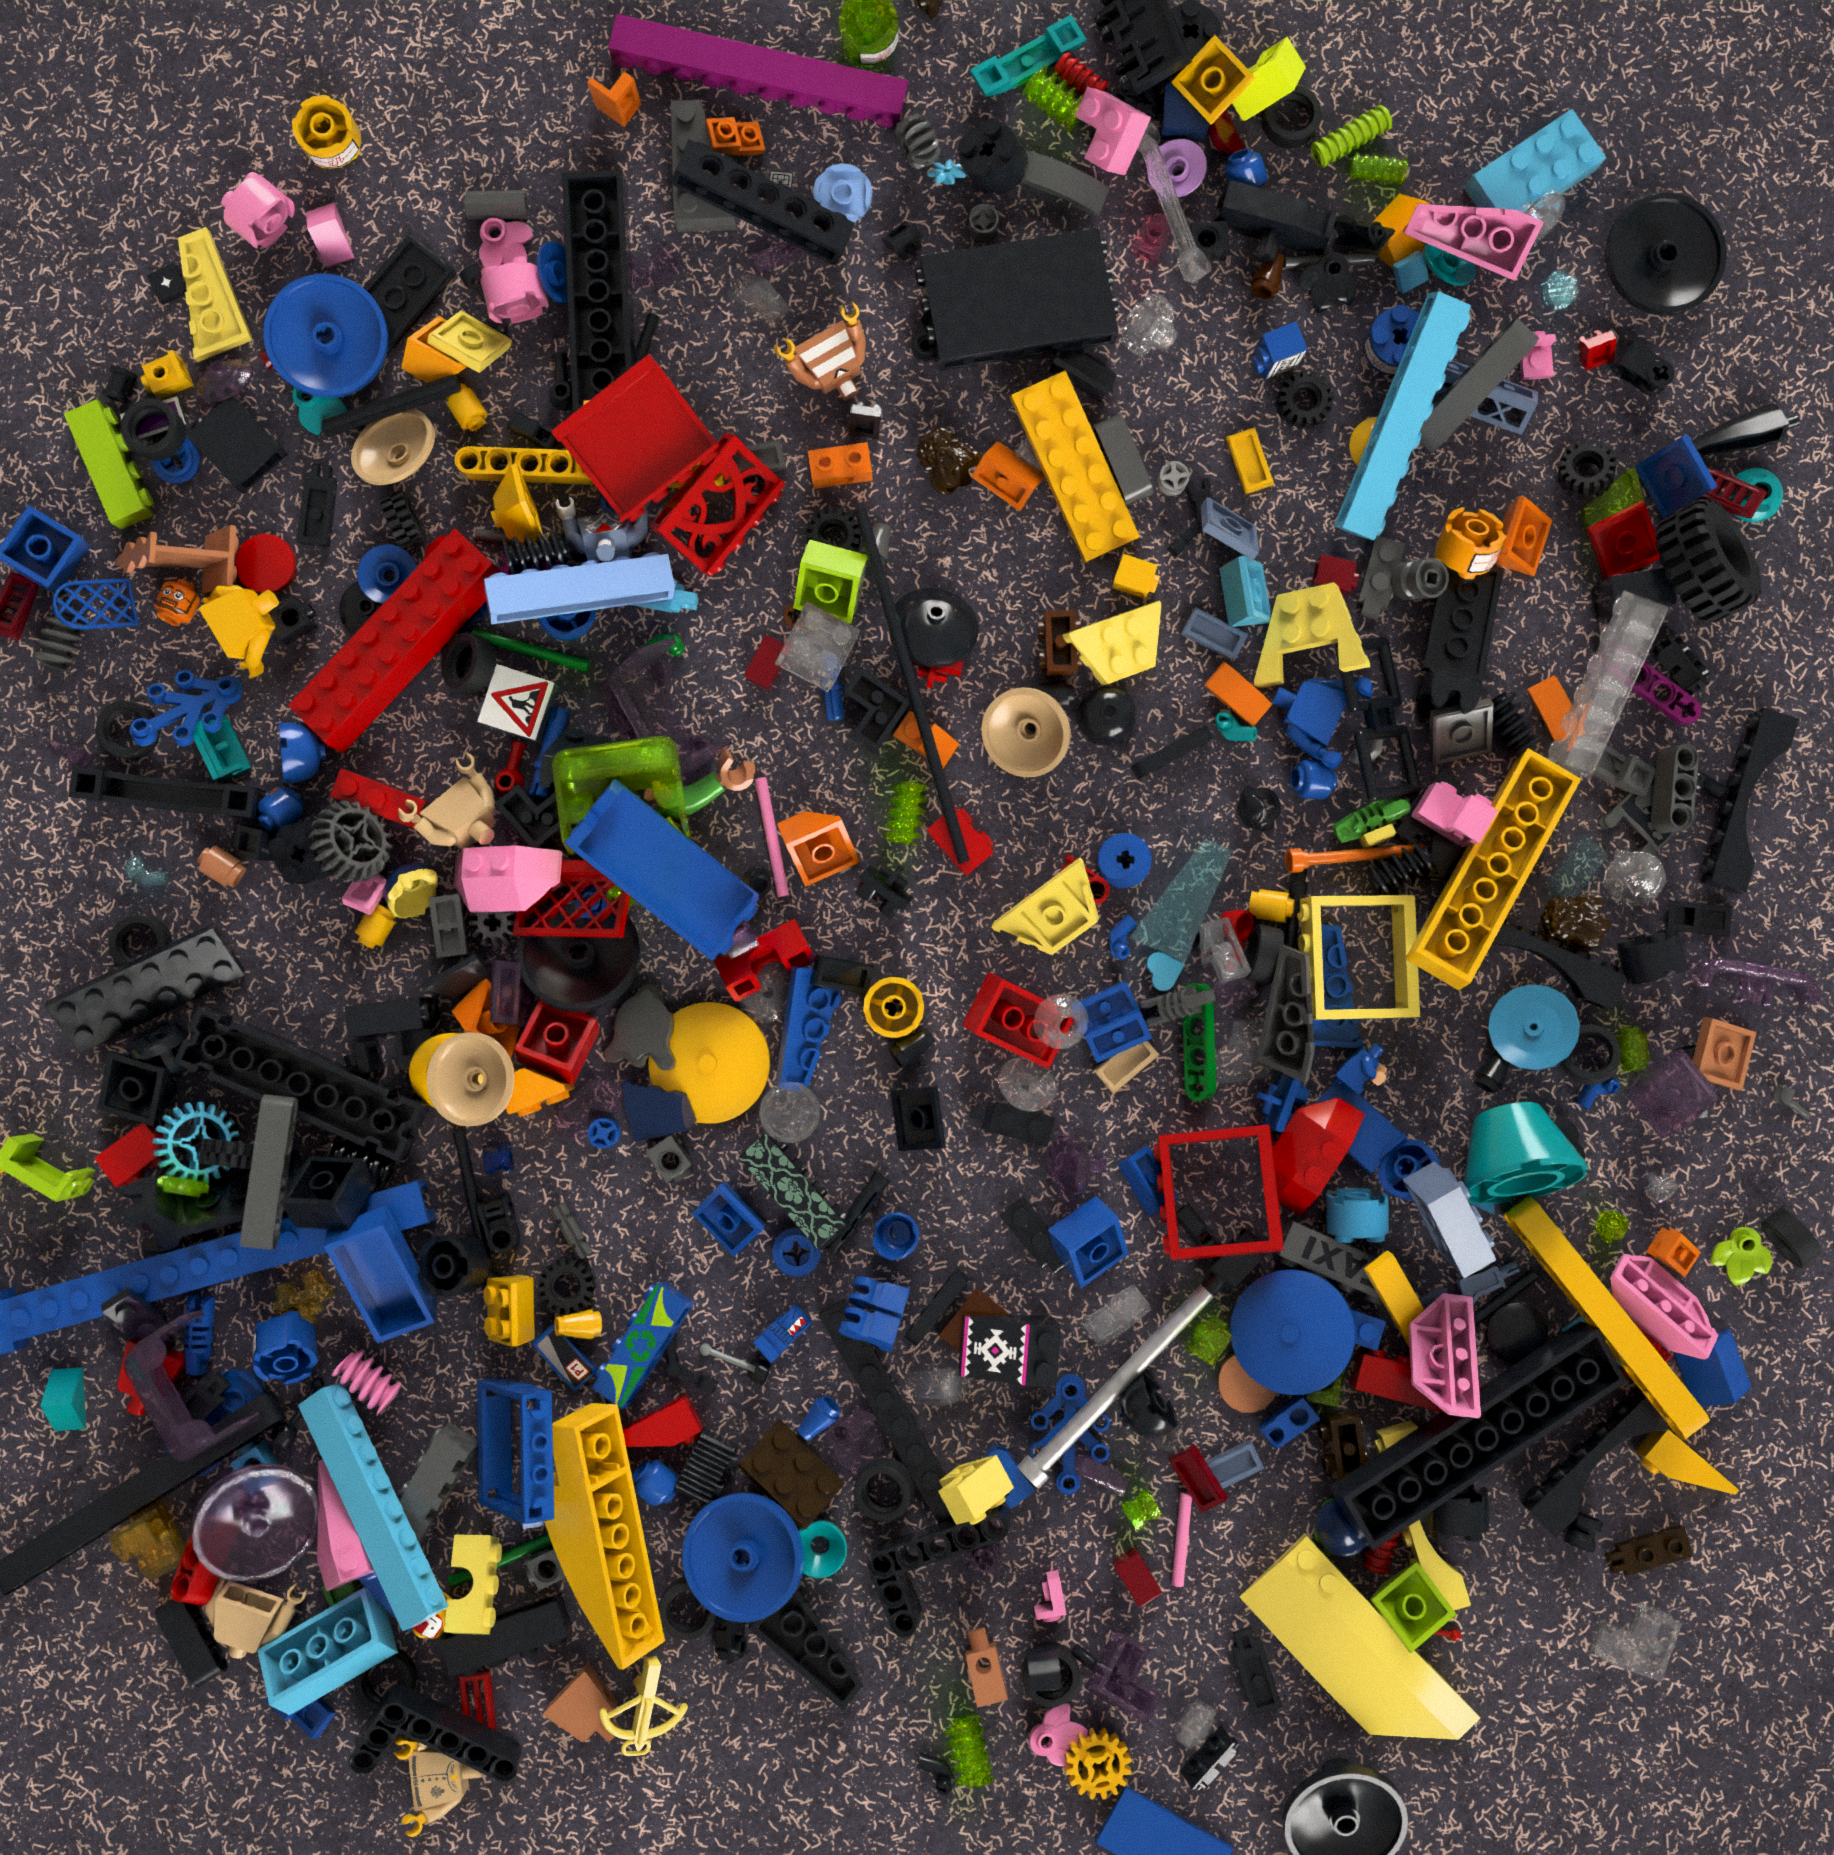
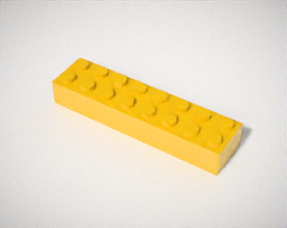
[1405,748,1581,990]

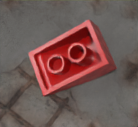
[962,972,1076,1069]

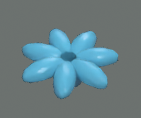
[927,159,966,185]

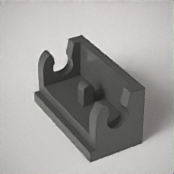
[429,894,469,959]

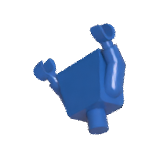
[1271,677,1373,769]

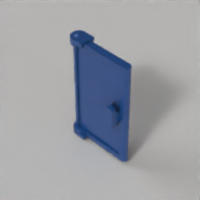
[1314,1076,1407,1175]

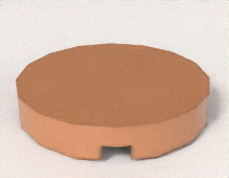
[1217,1353,1277,1413]

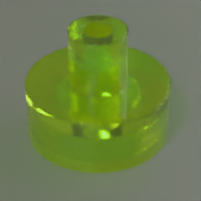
[1595,1210,1629,1243]

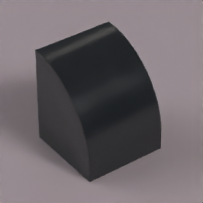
[1026,1646,1062,1692]

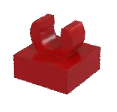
[1579,330,1617,371]

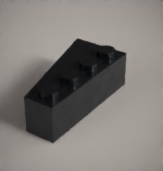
[749,1587,863,1711]

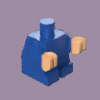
[1335,1042,1387,1095]

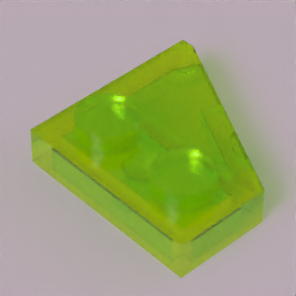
[1580,467,1644,539]

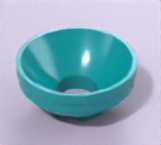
[1730,468,1783,523]
[798,1520,847,1578]

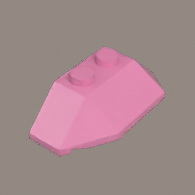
[454,845,562,913]
[1610,1254,1718,1360]
[1408,1293,1481,1418]

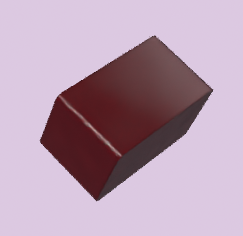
[744,635,791,691]
[1112,1546,1163,1608]

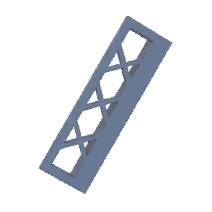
[1432,360,1538,435]

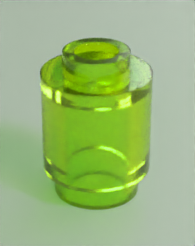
[1615,1026,1650,1071]

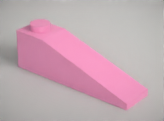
[1404,204,1544,281]
[317,1459,375,1591]

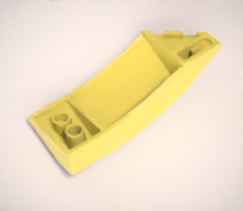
[1239,1533,1480,1740]

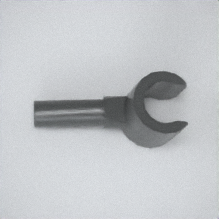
[1773,1085,1811,1120]

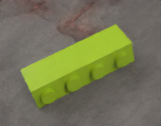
[63,399,154,530]

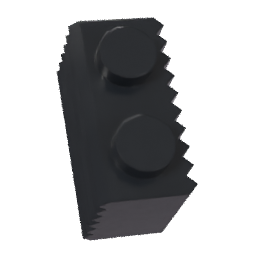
[675,1428,739,1505]

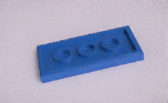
[1095,1786,1233,1855]

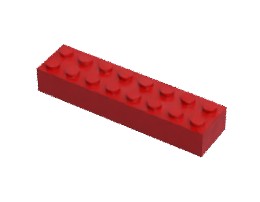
[288,528,503,754]

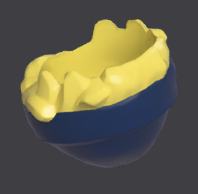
[383,862,438,919]

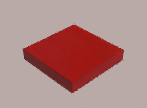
[1585,501,1660,580]

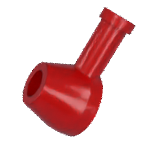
[494,741,526,796]
[1219,909,1254,967]

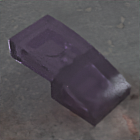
[728,920,759,959]

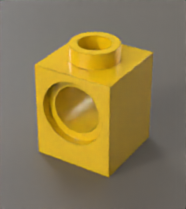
[1111,554,1160,599]

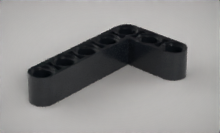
[867,1505,1013,1638]
[349,1684,522,1782]

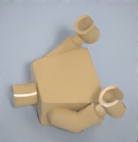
[398,753,496,849]
[205,1562,308,1659]

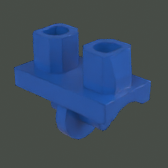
[1256,1074,1310,1133]

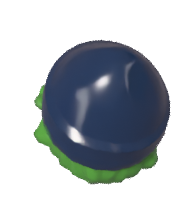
[1314,1499,1365,1558]

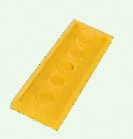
[1010,370,1140,563]

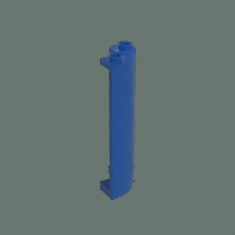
[564,778,759,961]

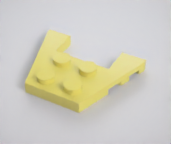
[1254,582,1370,688]

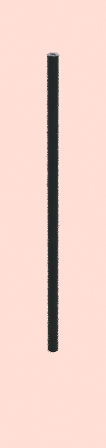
[855,508,970,864]

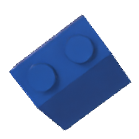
[1048,1196,1129,1288]

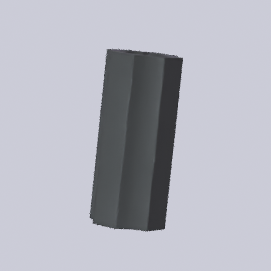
[464,190,529,220]

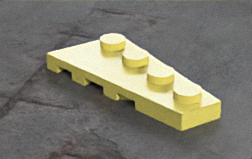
[178,227,253,362]

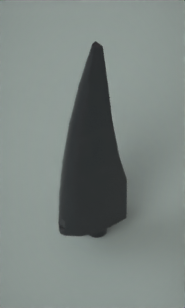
[1692,403,1800,457]

